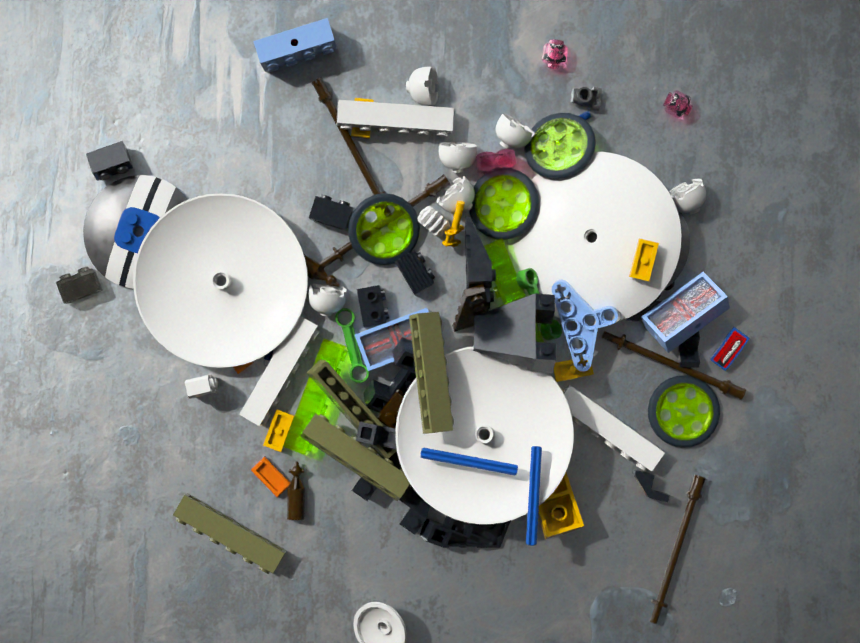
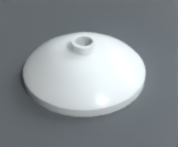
[353,602,407,643]

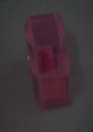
[475,149,516,174]

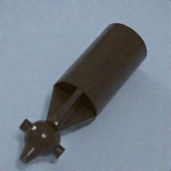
[304,254,340,287]
[287,461,305,520]

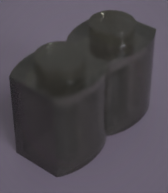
[56,267,103,304]

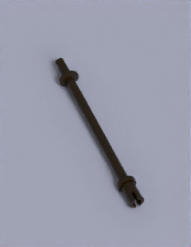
[311,77,391,216]
[319,174,450,269]
[601,331,746,400]
[650,474,706,624]

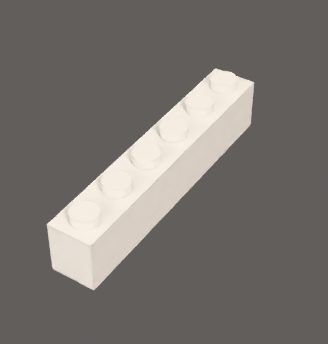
[336,100,454,136]
[239,315,320,426]
[563,385,665,472]

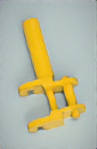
[442,201,465,247]

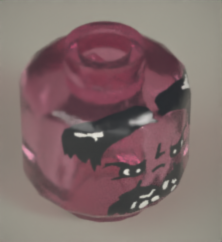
[542,39,568,69]
[663,90,693,118]

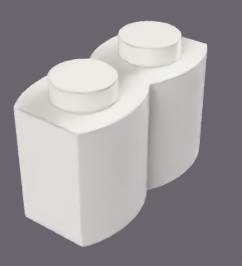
[185,375,219,399]

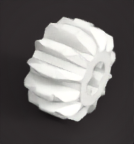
[417,206,450,237]

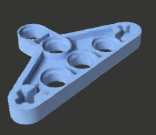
[552,280,619,371]

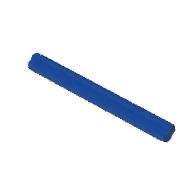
[526,446,542,546]
[420,448,518,475]

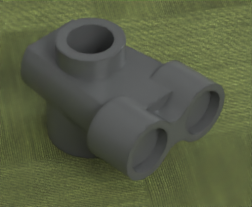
[571,87,602,111]

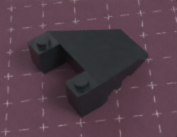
[465,216,496,309]
[473,293,556,373]
[363,337,416,413]
[351,451,430,535]
[419,515,511,548]

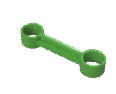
[516,268,562,341]
[335,308,369,383]

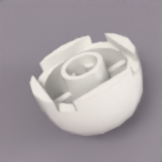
[406,67,438,105]
[496,114,535,149]
[439,142,477,173]
[437,176,475,214]
[669,179,707,214]
[308,284,347,316]

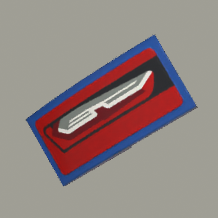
[710,327,750,371]

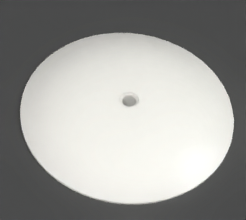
[508,152,682,325]
[133,193,308,368]
[396,346,574,524]

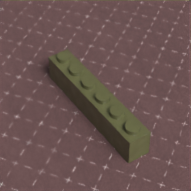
[409,312,454,434]
[306,360,397,459]
[300,414,410,501]
[173,493,286,574]

